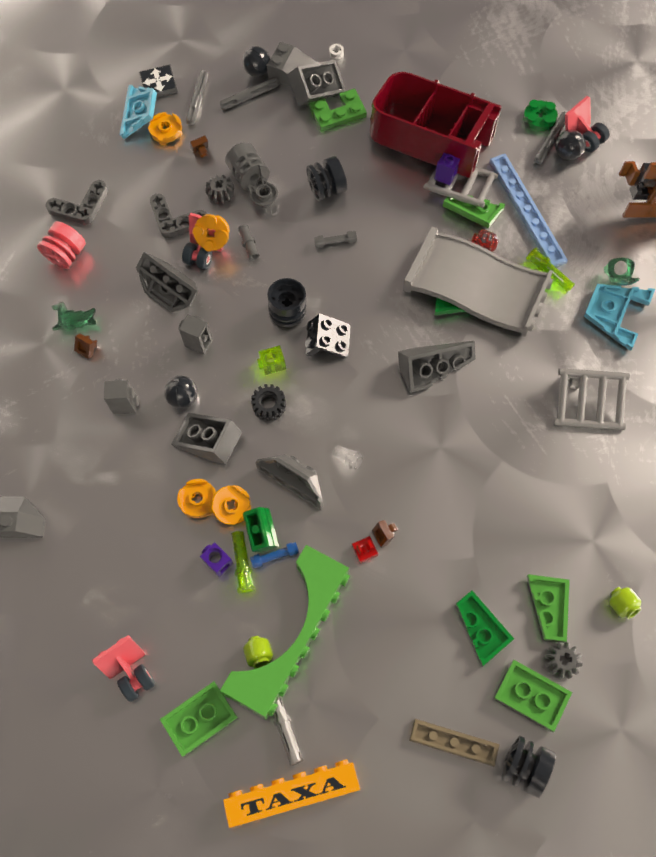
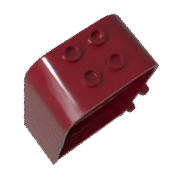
[370,72,502,178]

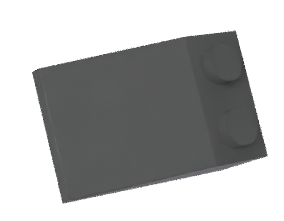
[267,42,318,86]
[287,60,346,107]
[171,413,242,464]

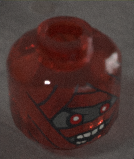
[471,229,499,253]

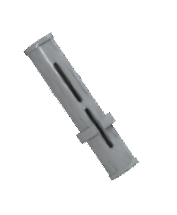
[273,697,303,766]

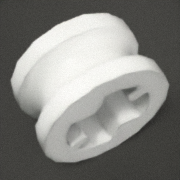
[329,44,344,61]

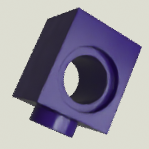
[434,153,460,185]
[200,542,234,577]

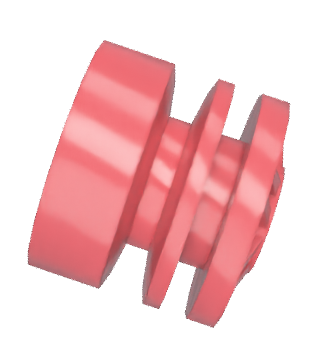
[37,221,86,269]

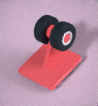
[565,96,610,152]
[182,213,223,269]
[92,636,155,702]

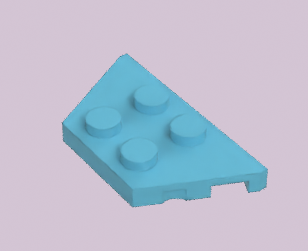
[120,85,157,139]

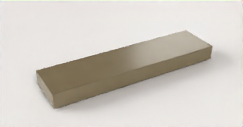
[409,719,500,767]

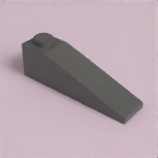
[398,341,476,393]

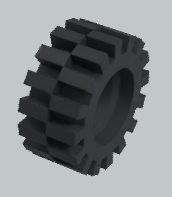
[251,384,286,421]

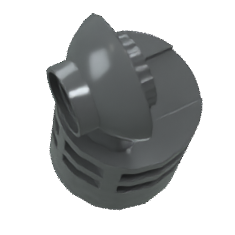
[225,142,278,208]

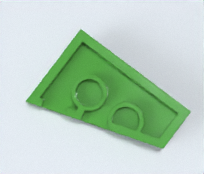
[443,195,505,228]
[527,574,570,643]

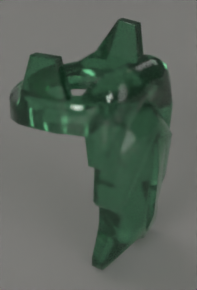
[604,257,640,286]
[52,302,96,331]

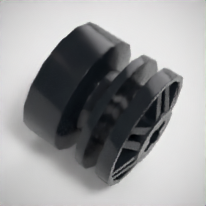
[306,156,347,201]
[267,278,306,327]
[502,736,556,798]

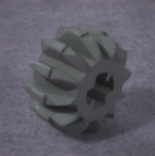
[205,175,235,204]
[545,642,583,679]

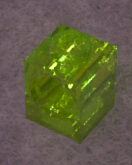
[257,345,286,375]

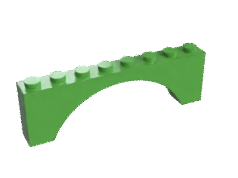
[220,545,350,720]

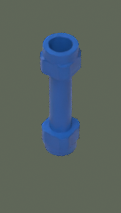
[250,542,299,569]

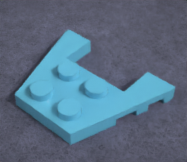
[584,284,655,351]

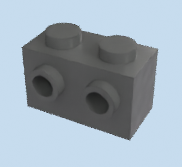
[179,314,213,354]
[104,379,139,414]

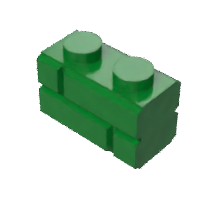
[243,507,279,553]

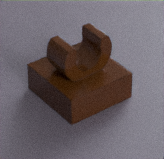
[190,135,208,158]
[74,333,97,359]
[372,520,398,547]

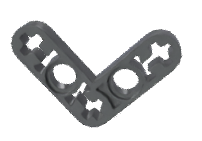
[45,180,108,225]
[150,194,207,238]

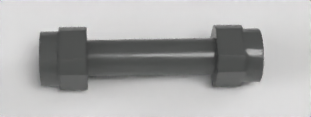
[314,231,357,248]

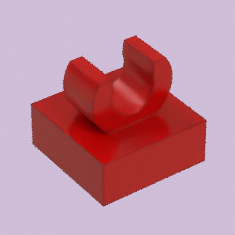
[352,536,378,563]

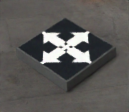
[139,64,178,97]

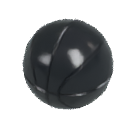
[242,46,270,77]
[555,130,586,161]
[164,376,197,409]

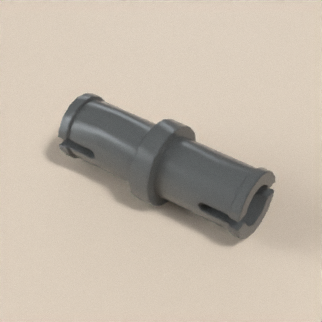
[238,224,260,260]

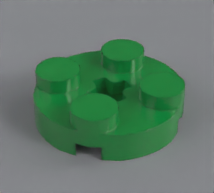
[523,100,558,131]

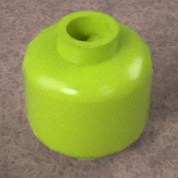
[609,587,641,619]
[243,636,273,669]

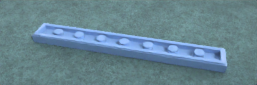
[489,153,568,269]

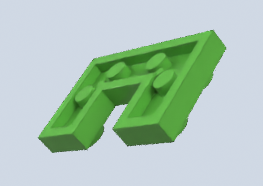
[309,88,367,132]

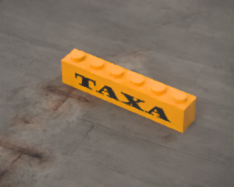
[223,759,360,828]

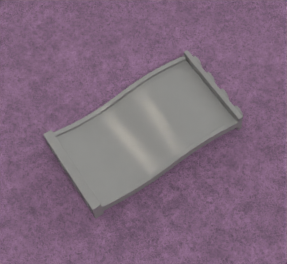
[403,227,554,337]

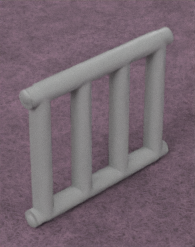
[423,167,498,208]
[554,368,630,430]

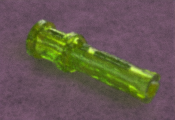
[526,247,575,293]
[231,531,255,593]

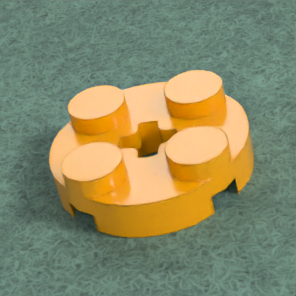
[148,112,182,145]
[192,214,230,252]
[177,479,216,519]
[210,485,251,525]

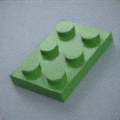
[494,660,573,732]
[160,681,238,757]

